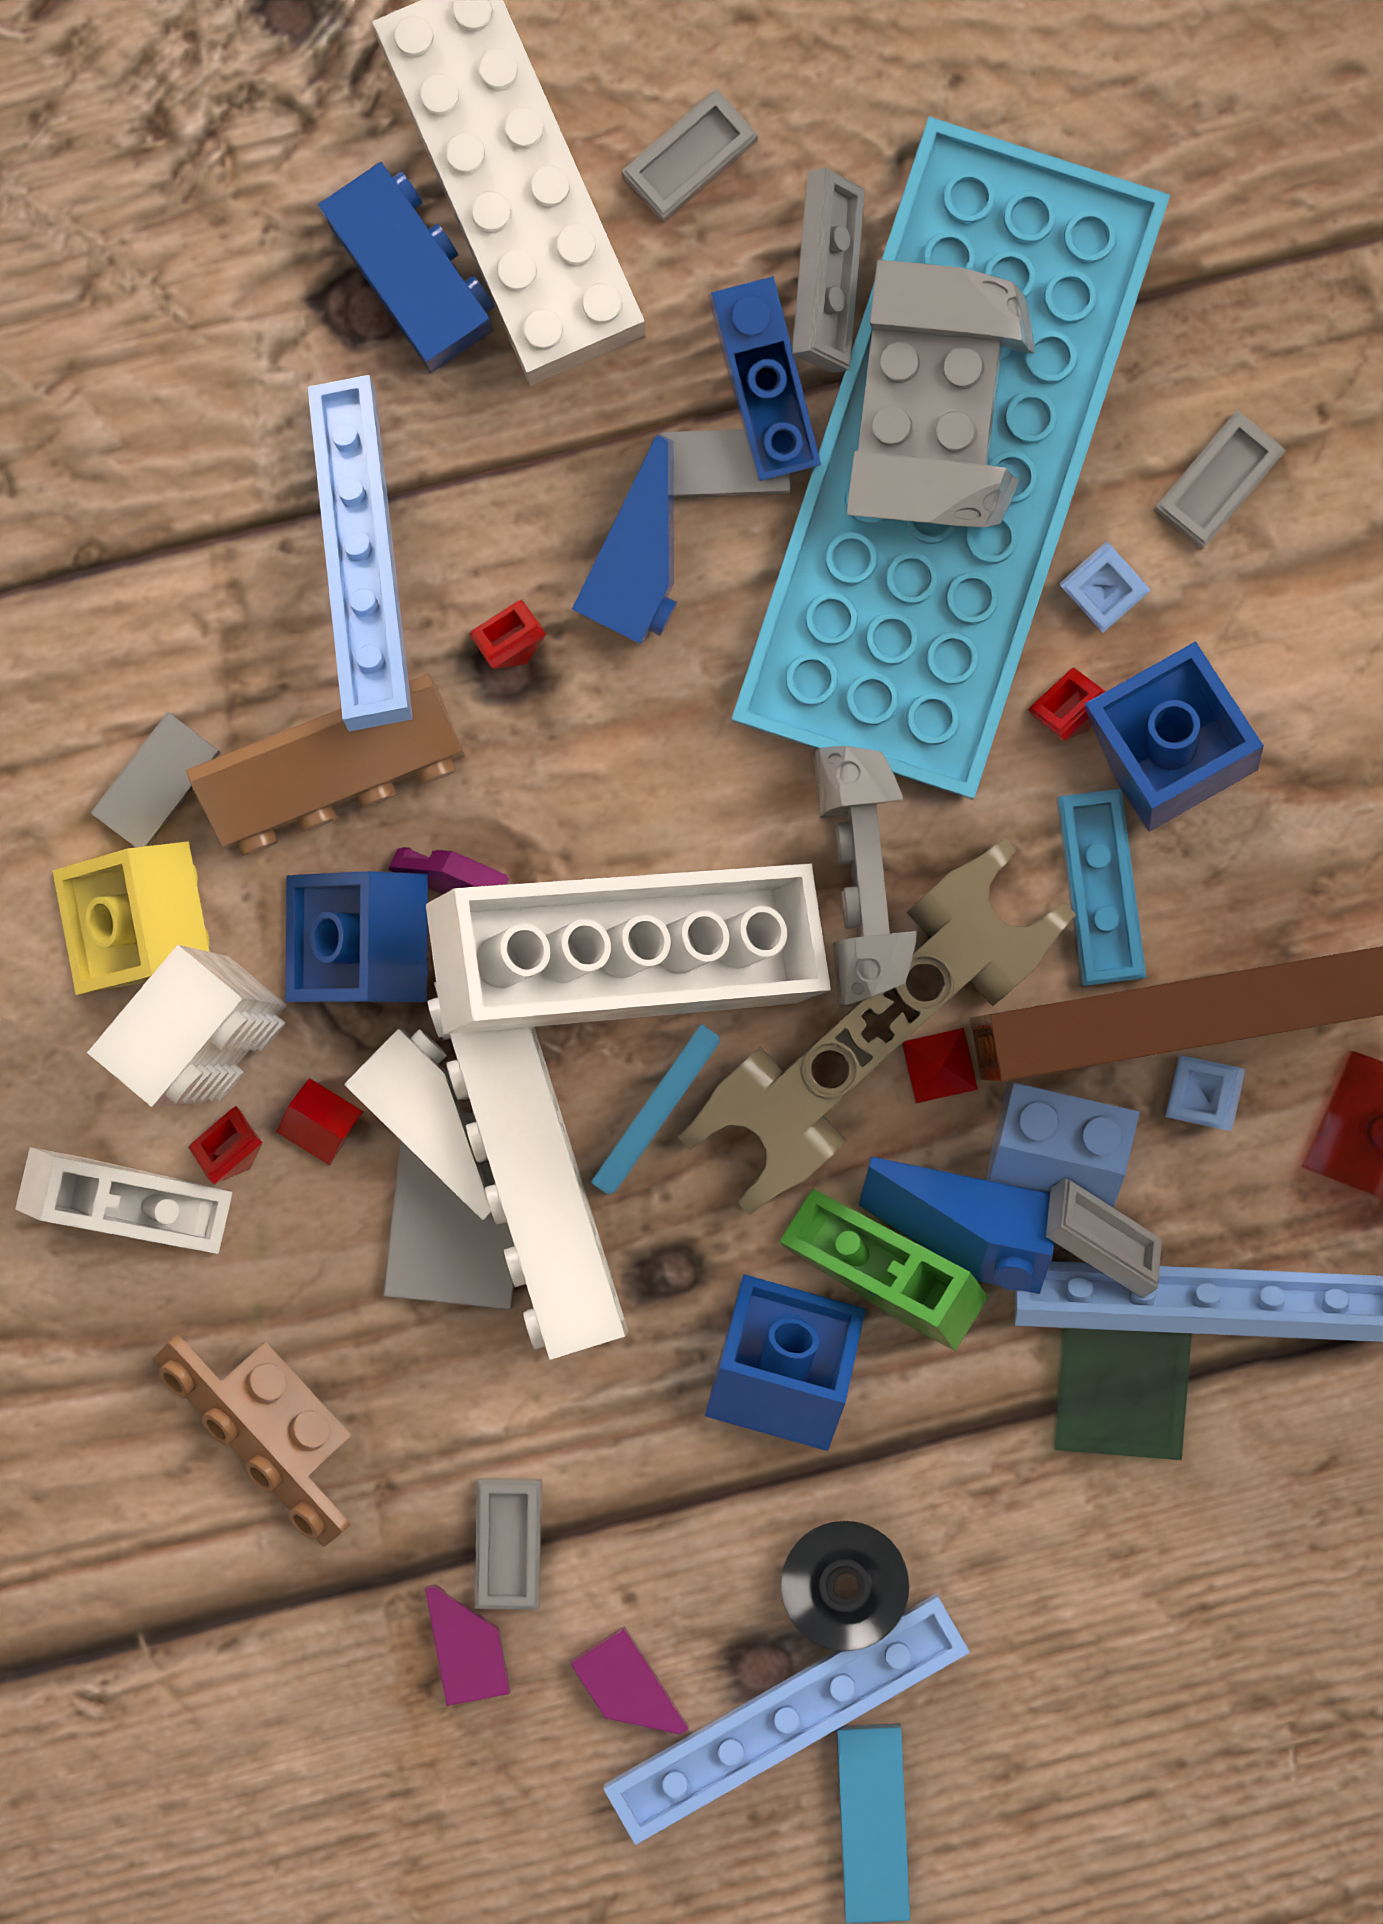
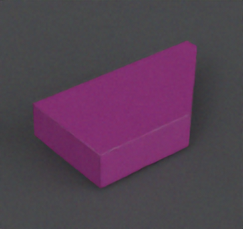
[388,847,509,894]
[425,1584,511,1706]
[571,1626,688,1735]

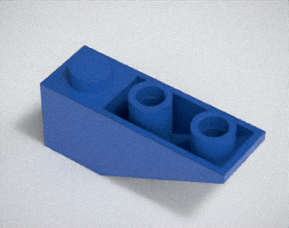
[708,276,821,481]

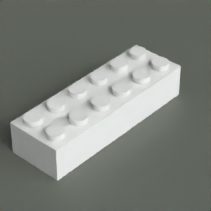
[372,0,645,386]
[425,864,831,1035]
[87,945,287,1107]
[428,982,628,1360]

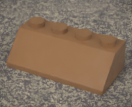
[185,673,465,856]

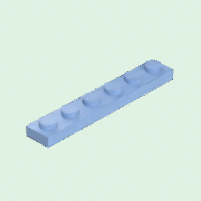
[308,375,413,732]
[1014,1261,1383,1342]
[603,1593,970,1845]

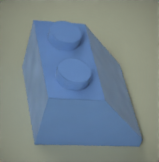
[985,1082,1140,1208]

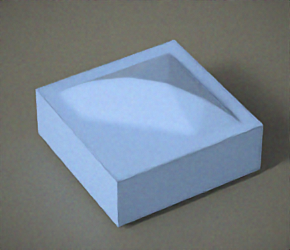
[1059,541,1151,633]
[1165,1055,1246,1131]

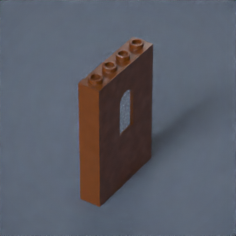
[970,946,1383,1081]

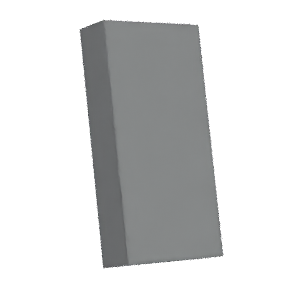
[621,88,758,223]
[1153,410,1286,550]
[661,429,790,498]
[91,712,221,847]
[1046,1178,1162,1298]
[475,1478,542,1610]

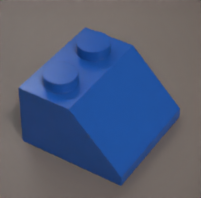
[1085,641,1264,832]
[285,871,428,1003]
[705,1274,866,1451]

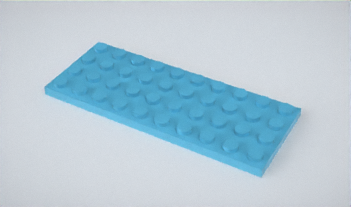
[731,116,1170,800]

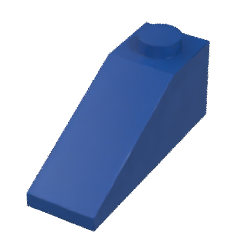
[572,435,677,644]
[859,1157,1054,1294]

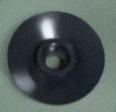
[781,1521,910,1651]

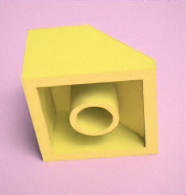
[52,841,210,995]

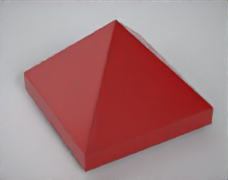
[469,600,546,669]
[1028,667,1106,741]
[902,1028,978,1104]
[188,1106,263,1185]

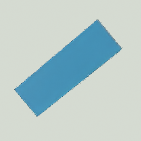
[1056,789,1147,986]
[591,1024,720,1195]
[837,1723,910,1923]

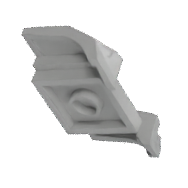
[846,260,1035,527]
[813,746,917,1007]

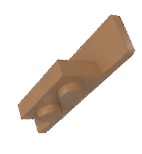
[153,1335,352,1547]

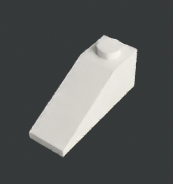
[344,1029,492,1220]
[15,1147,233,1254]

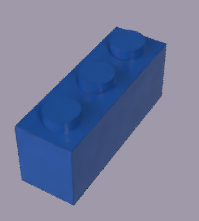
[318,161,495,373]

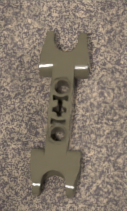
[678,837,1076,1216]

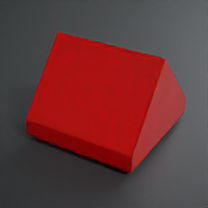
[276,1078,364,1166]

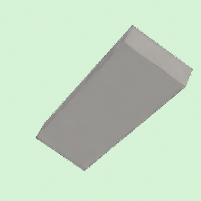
[792,167,865,373]

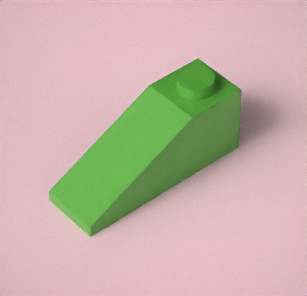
[779,1189,988,1351]

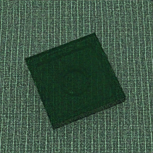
[1052,1328,1192,1460]

